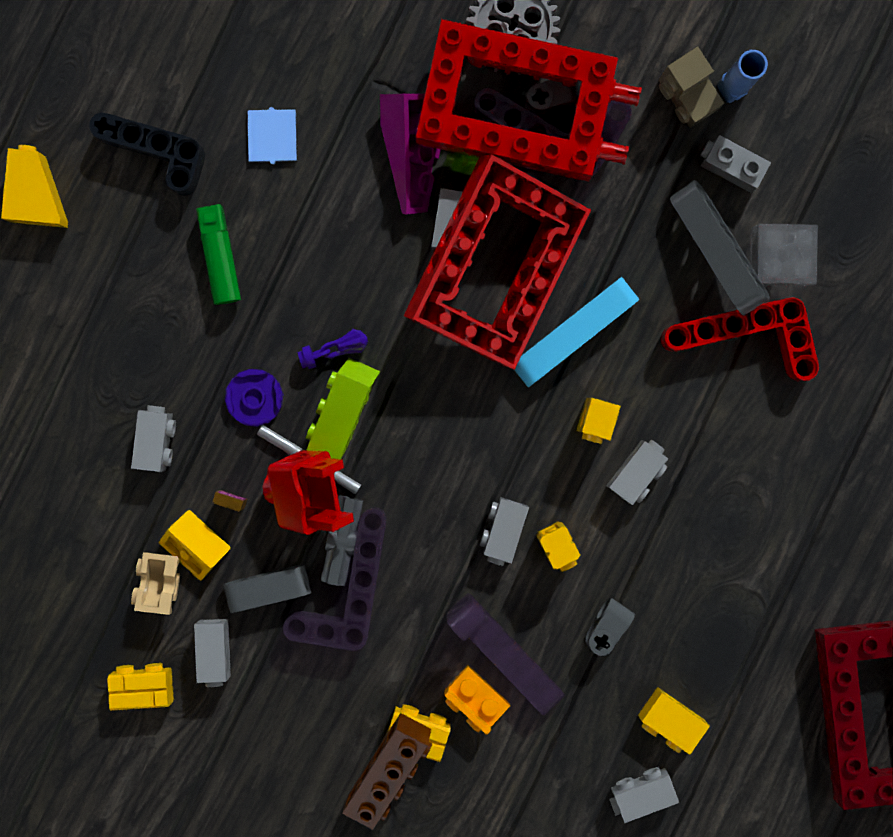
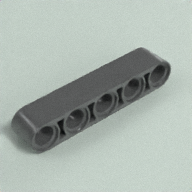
[670,180,770,316]

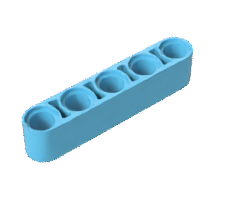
[514,277,640,387]

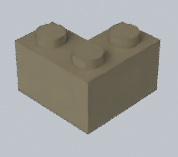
[659,46,724,128]

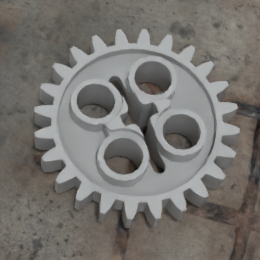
[466,0,561,75]

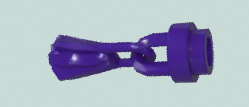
[297,329,368,369]

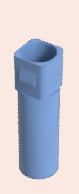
[717,50,768,103]

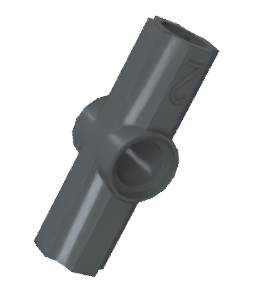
[321,495,364,586]

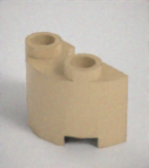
[131,552,180,615]

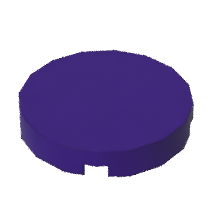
[225,369,284,426]

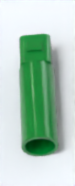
[196,204,241,305]

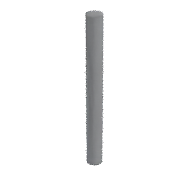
[257,425,361,495]

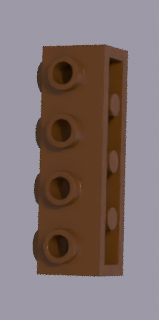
[342,713,432,830]

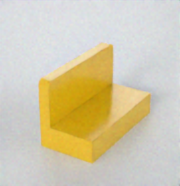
[158,510,230,581]

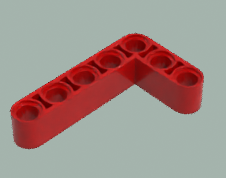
[661,297,819,381]

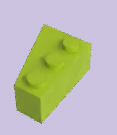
[306,358,380,459]

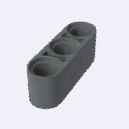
[223,564,312,613]

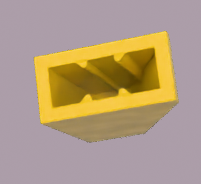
[1,145,68,228]

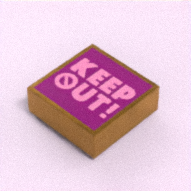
[213,490,248,512]

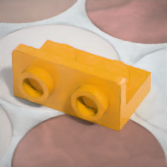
[444,665,510,735]

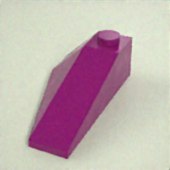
[380,93,441,214]

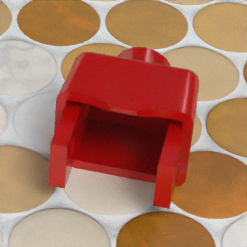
[263,451,354,535]

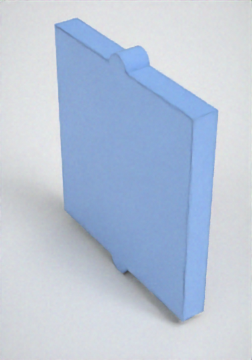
[248,107,297,164]

